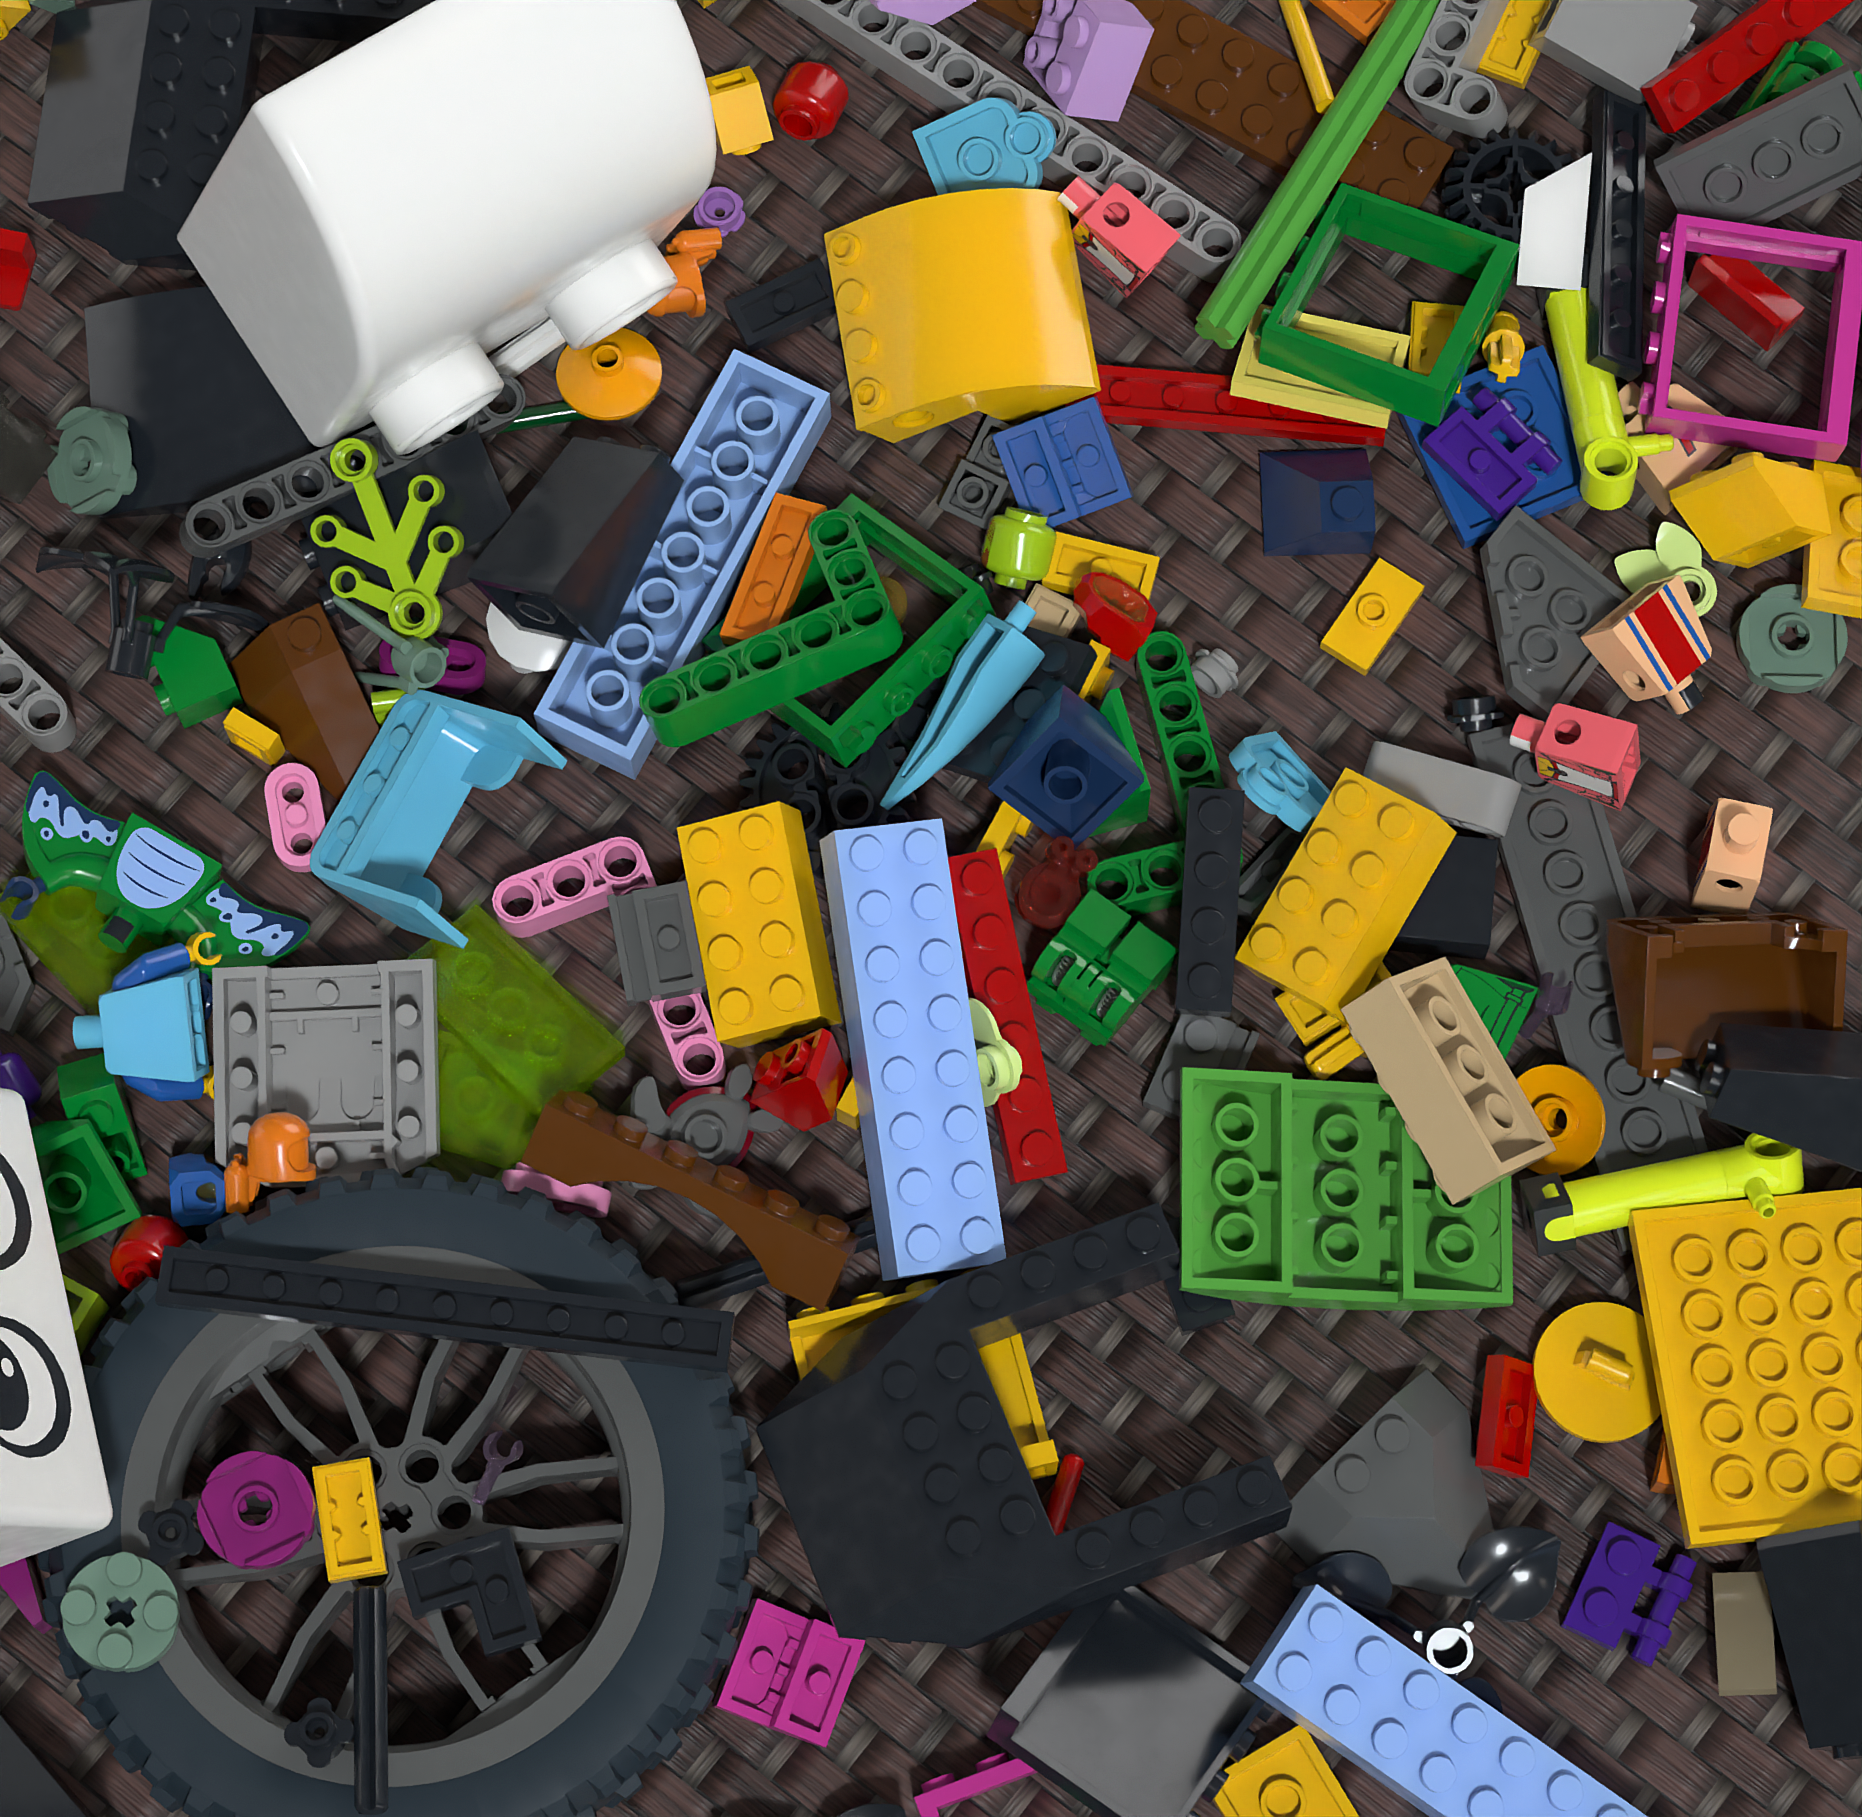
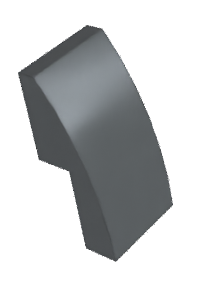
[938,415,1013,531]

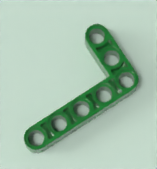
[639,509,903,747]
[1086,631,1243,917]

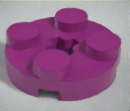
[197,1451,316,1570]

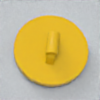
[1532,1302,1661,1443]

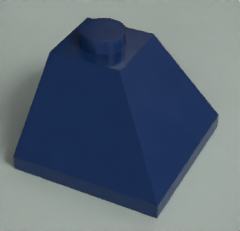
[1259,449,1376,556]
[988,685,1144,852]

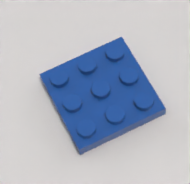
[1396,345,1608,549]

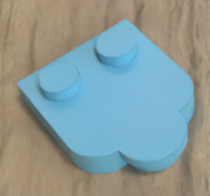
[912,97,1056,195]
[1229,731,1331,833]

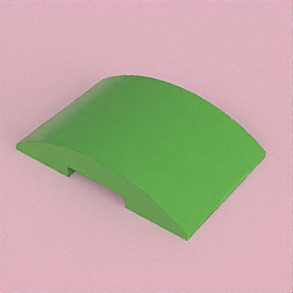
[1179,1067,1513,1311]

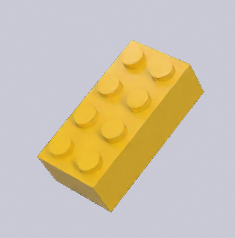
[1235,767,1457,1024]
[677,801,842,1048]

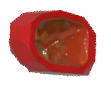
[1073,572,1158,662]

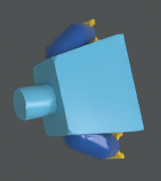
[73,932,222,1102]

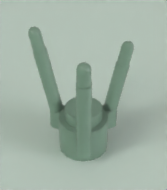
[333,595,449,695]

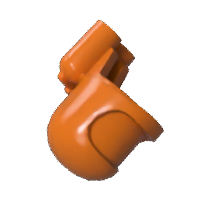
[646,227,722,318]
[224,1112,317,1213]

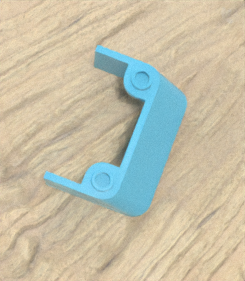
[310,690,567,949]

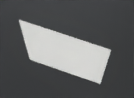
[1516,153,1592,291]

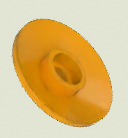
[556,328,662,421]
[1516,1064,1606,1175]

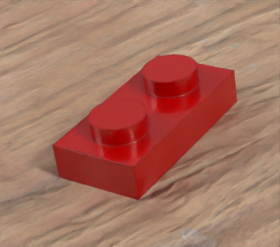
[1475,1354,1537,1478]

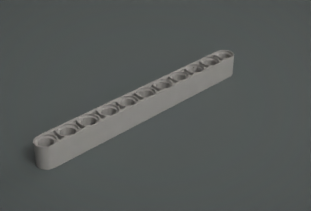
[776,0,1241,283]

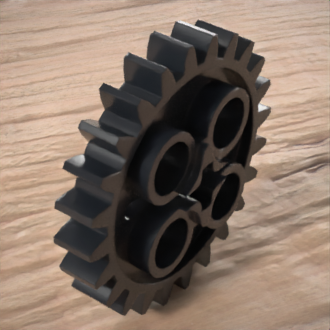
[740,702,916,879]

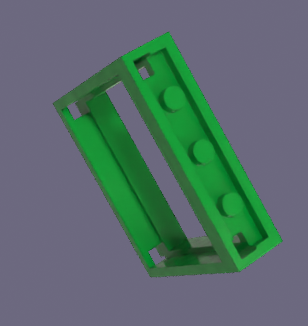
[1254,183,1520,427]
[701,493,997,768]

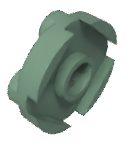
[47,406,137,515]
[1736,584,1848,693]
[60,1552,180,1673]

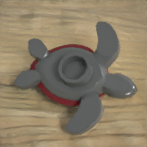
[628,1064,784,1220]

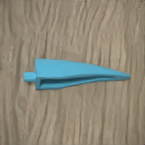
[880,600,1045,810]

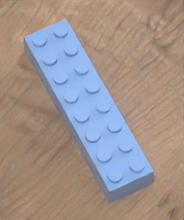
[534,349,831,780]
[819,818,1006,1281]
[1240,1584,1648,1817]

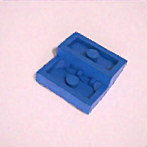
[992,396,1134,528]

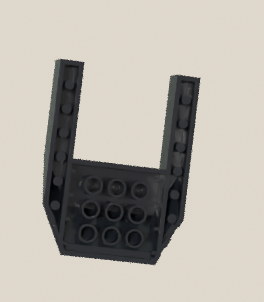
[27,0,435,271]
[756,1202,1292,1649]

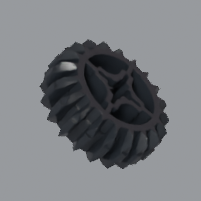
[1441,126,1572,265]

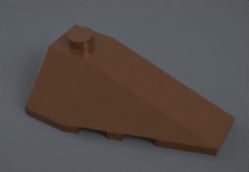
[228,603,380,803]

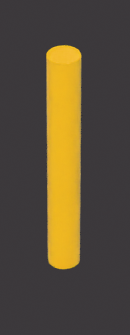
[1278,0,1335,114]

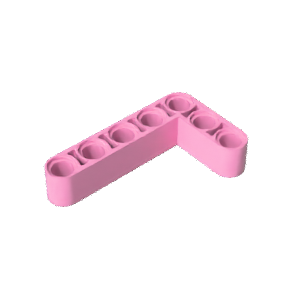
[492,836,727,1091]

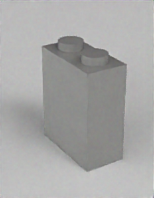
[1528,0,1698,104]

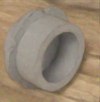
[1190,648,1238,698]

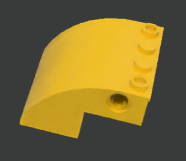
[824,188,1101,443]

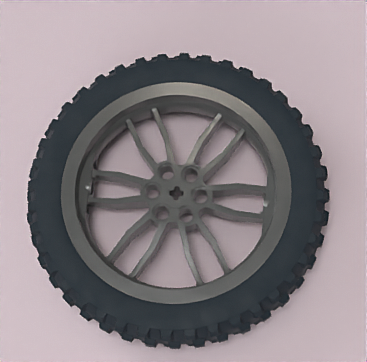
[38,1167,760,1817]

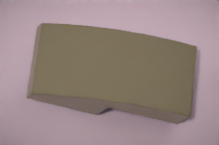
[1712,1571,1777,1696]

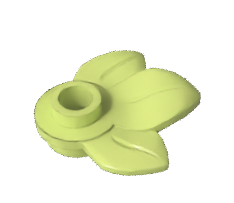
[1614,522,1717,617]
[968,998,1022,1107]

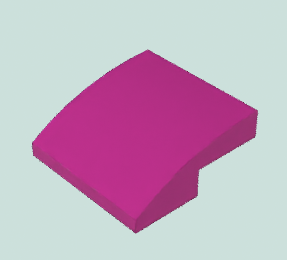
[712,1598,866,1748]

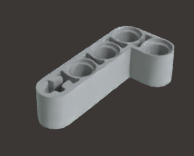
[1404,0,1510,139]

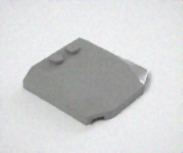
[212,959,440,1190]

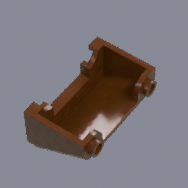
[1605,912,1848,1078]

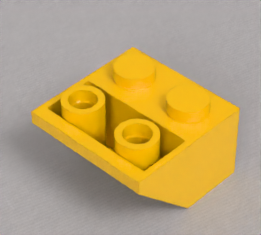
[1669,452,1832,569]

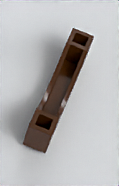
[521,1089,861,1312]

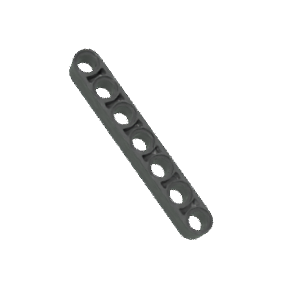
[179,374,526,558]

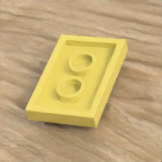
[1230,304,1411,429]

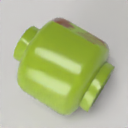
[980,507,1057,590]

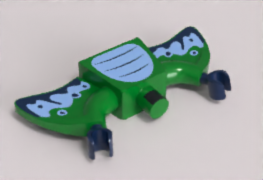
[0,771,310,1021]

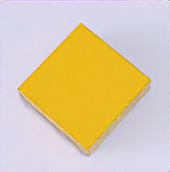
[223,707,286,766]

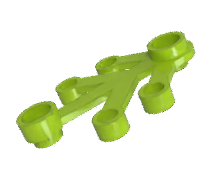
[310,438,464,639]

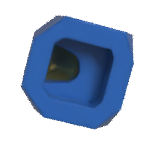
[169,1153,226,1226]

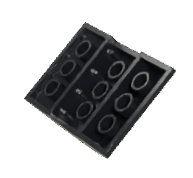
[84,286,414,519]

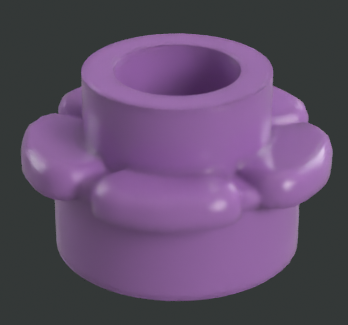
[694,187,745,238]

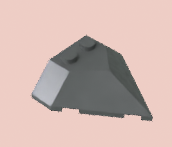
[1273,1369,1494,1603]

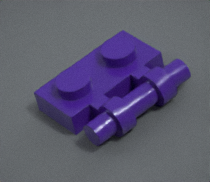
[1422,387,1563,521]
[1560,1521,1697,1667]

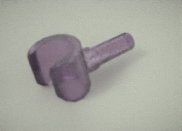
[1519,972,1574,1039]
[472,1430,524,1505]

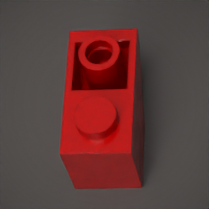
[750,1028,848,1132]

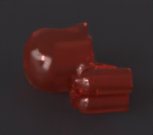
[1014,836,1098,929]

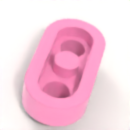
[264,763,327,872]
[501,1162,612,1218]

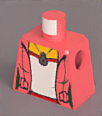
[1057,176,1181,299]
[1510,703,1641,811]

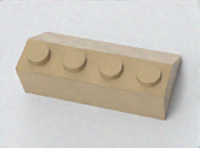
[1341,957,1557,1205]

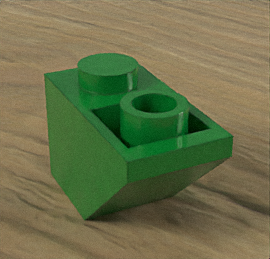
[135,615,244,729]
[57,1053,148,1181]

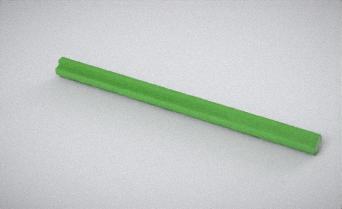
[1194,0,1441,349]

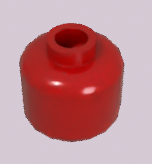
[772,61,849,141]
[109,1215,190,1292]

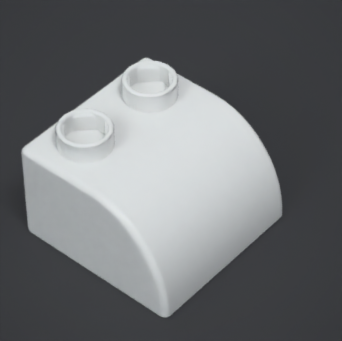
[177,0,717,455]

